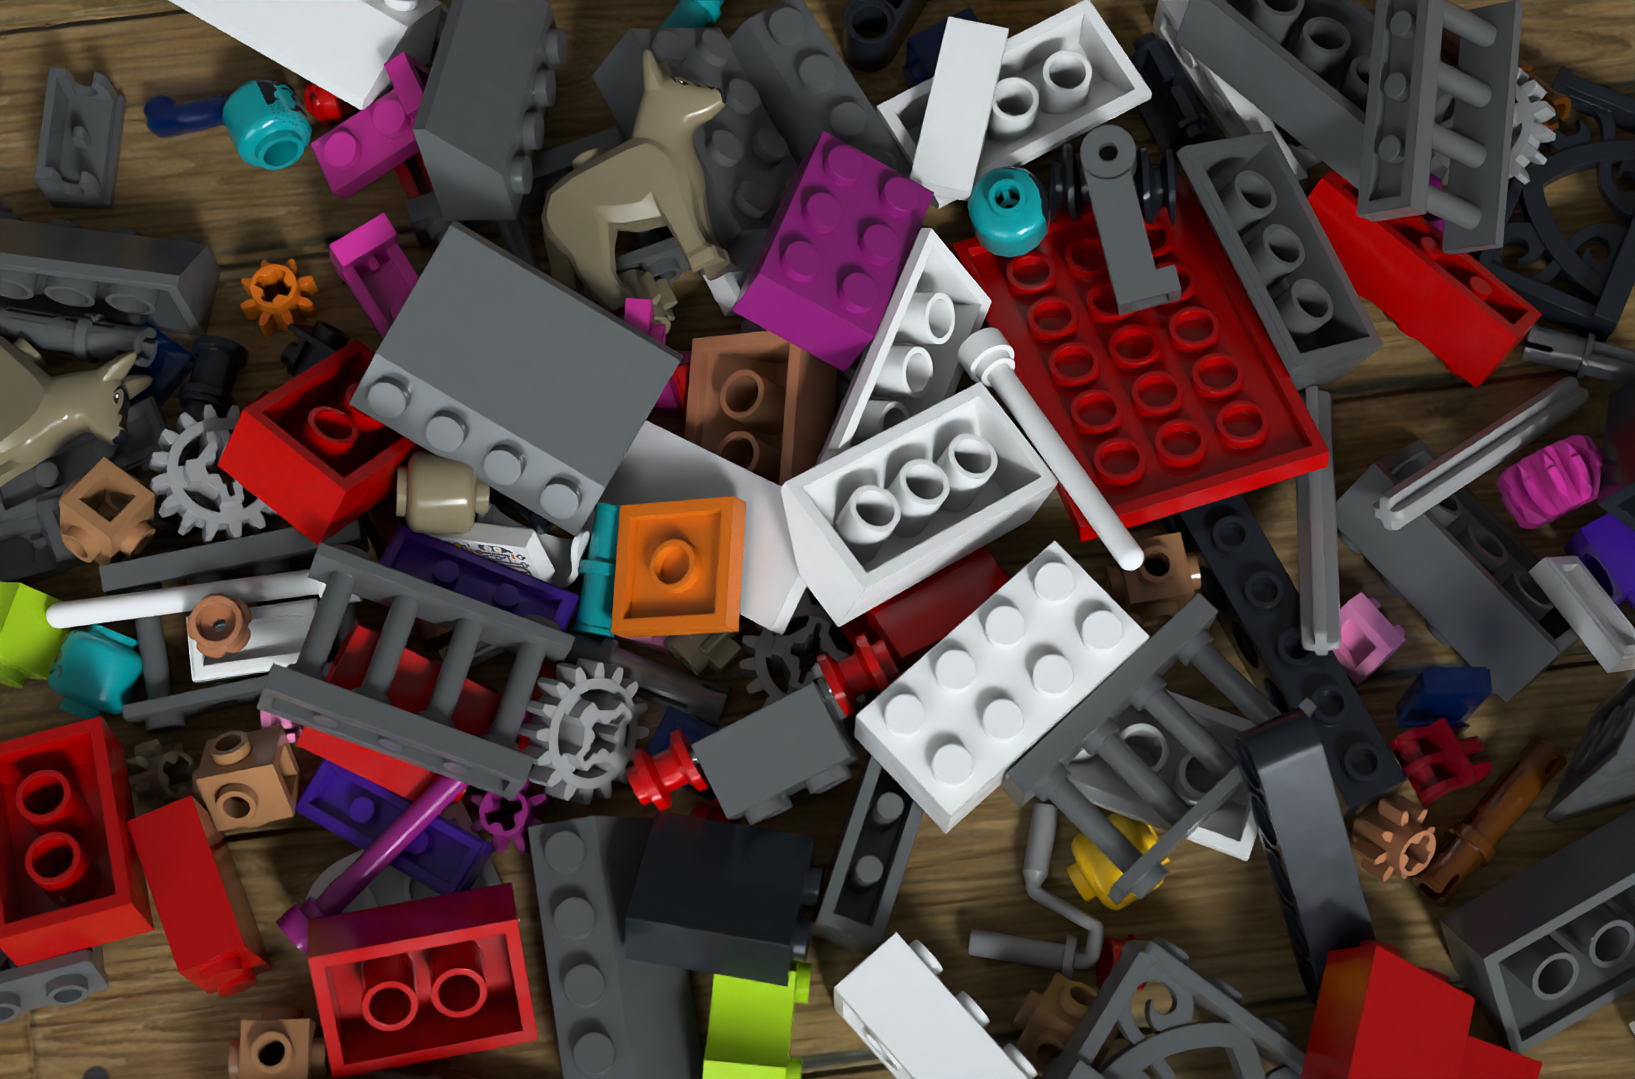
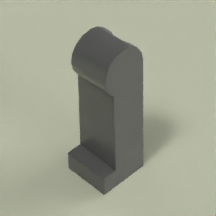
[1080,124,1181,316]

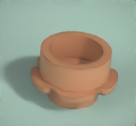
[186,593,252,658]

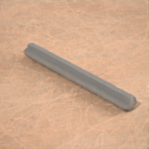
[1373,376,1588,530]
[1296,385,1341,656]

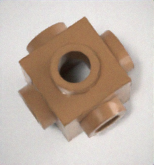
[58,457,156,566]
[1103,529,1201,627]
[192,725,303,831]
[1012,972,1119,1076]
[228,1008,331,1079]

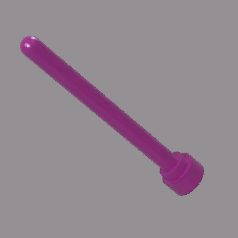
[276,709,530,955]

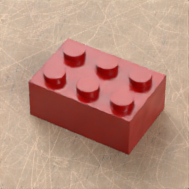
[217,339,427,546]
[0,716,154,967]
[308,882,539,1079]

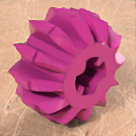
[1496,435,1603,529]

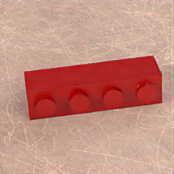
[1307,169,1542,389]

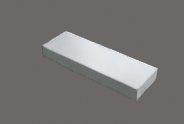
[910,16,1009,202]

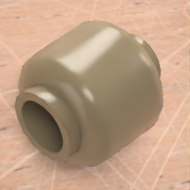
[396,450,490,535]

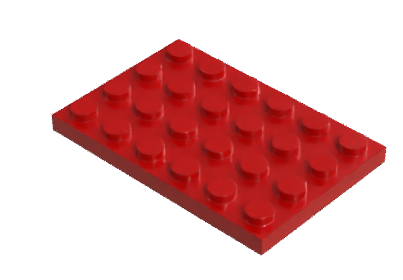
[952,176,1330,543]

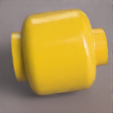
[1066,812,1170,910]

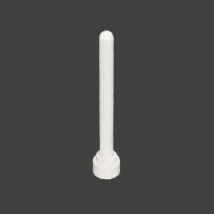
[957,327,1144,571]
[46,569,363,628]

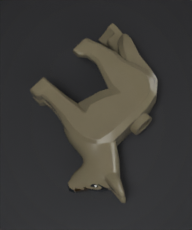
[541,49,737,317]
[0,336,153,487]

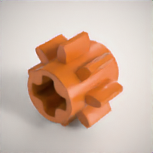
[240,258,319,338]

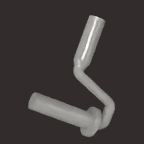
[968,803,1105,980]

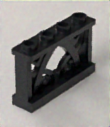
[1467,65,1635,341]

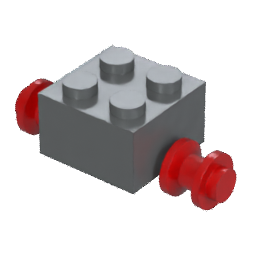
[626,633,901,825]

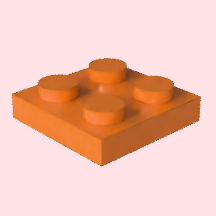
[611,496,746,638]

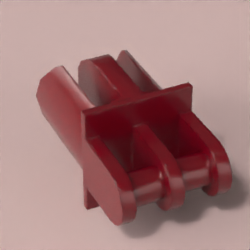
[1388,717,1492,807]

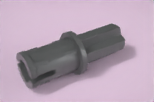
[1521,323,1635,385]

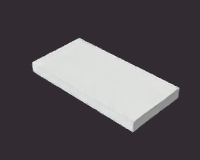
[583,420,807,635]

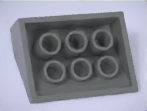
[349,220,683,537]

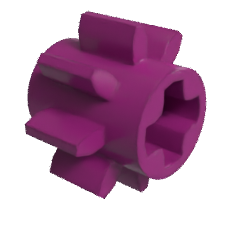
[470,778,554,854]

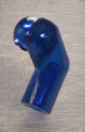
[144,93,230,139]

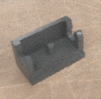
[34,68,127,209]

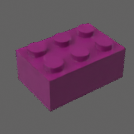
[732,130,934,372]

